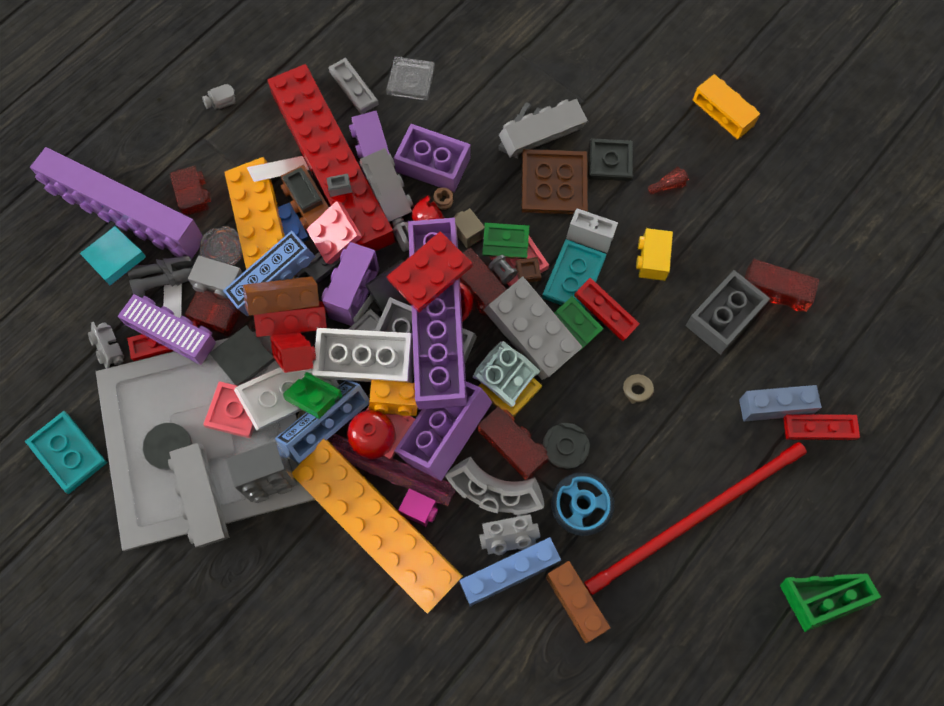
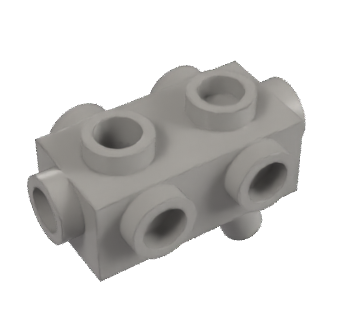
[479,513,540,555]

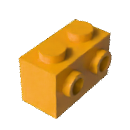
[369,380,418,416]

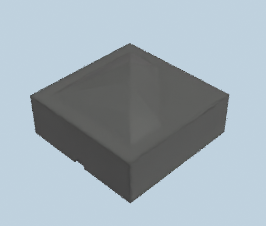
[326,174,352,197]

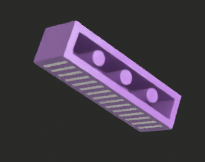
[118,294,216,365]

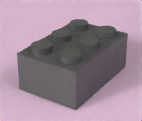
[685,270,770,355]
[226,441,297,503]

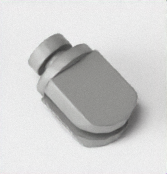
[202,84,235,109]
[392,217,409,252]

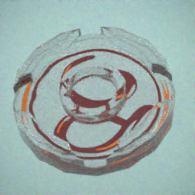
[199,226,243,266]

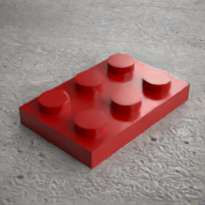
[387,231,473,313]

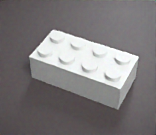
[312,328,414,383]

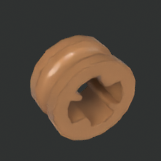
[434,188,453,210]

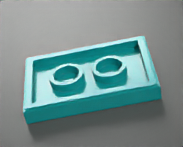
[80,226,146,285]
[542,239,607,309]
[25,411,108,494]

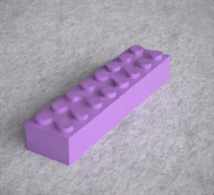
[30,147,205,259]
[408,218,467,409]

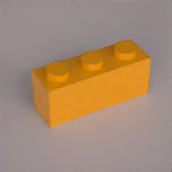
[693,74,760,140]

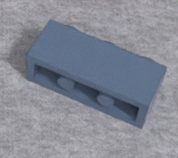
[739,385,822,421]

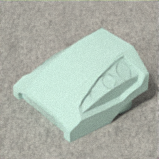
[473,341,540,407]

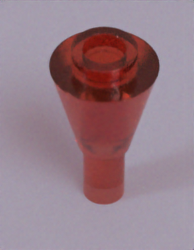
[648,166,688,194]

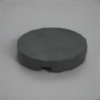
[142,423,192,470]
[542,423,590,470]

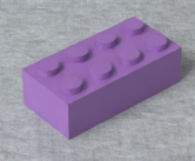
[394,382,492,481]

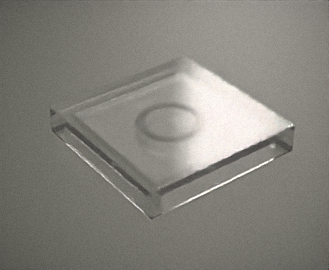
[387,56,435,100]

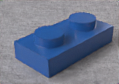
[278,203,309,242]

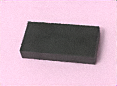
[282,167,323,213]

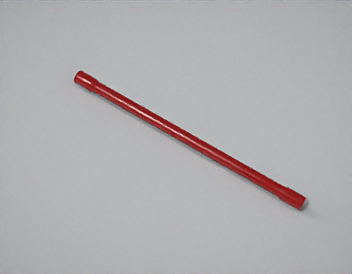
[583,442,807,596]

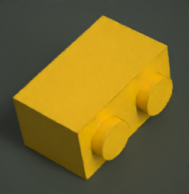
[636,228,673,281]

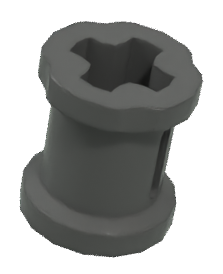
[488,254,518,285]

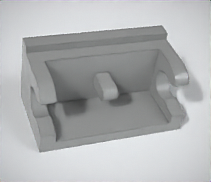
[566,209,618,253]

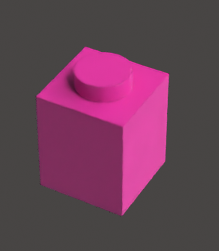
[398,488,438,527]

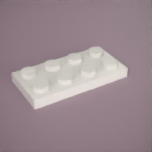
[234,361,339,431]

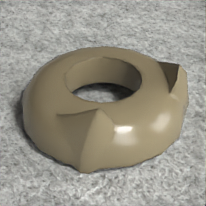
[623,374,654,404]

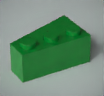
[780,574,881,632]

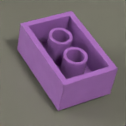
[394,124,470,192]
[322,242,379,326]

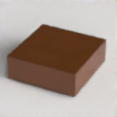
[515,257,541,282]

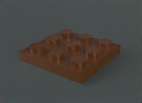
[522,149,588,214]

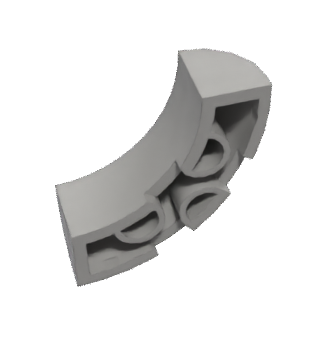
[445,456,544,515]

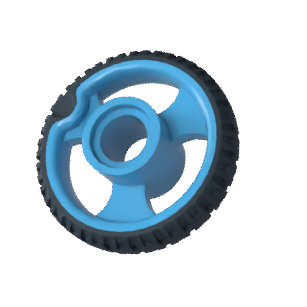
[551,473,614,536]

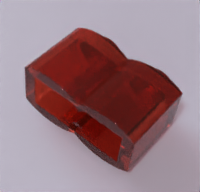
[170,166,211,216]
[184,291,241,336]

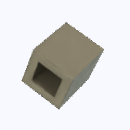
[454,209,485,248]

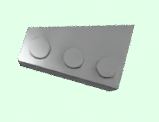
[360,148,413,222]

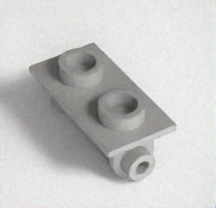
[88,322,124,369]

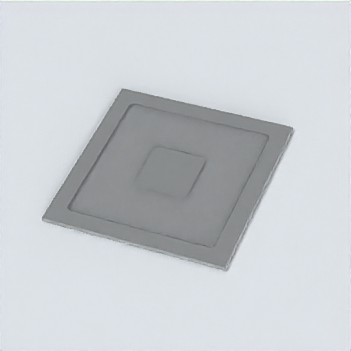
[96,331,315,551]

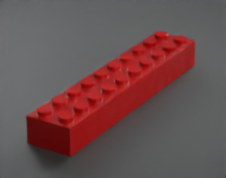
[267,64,395,251]

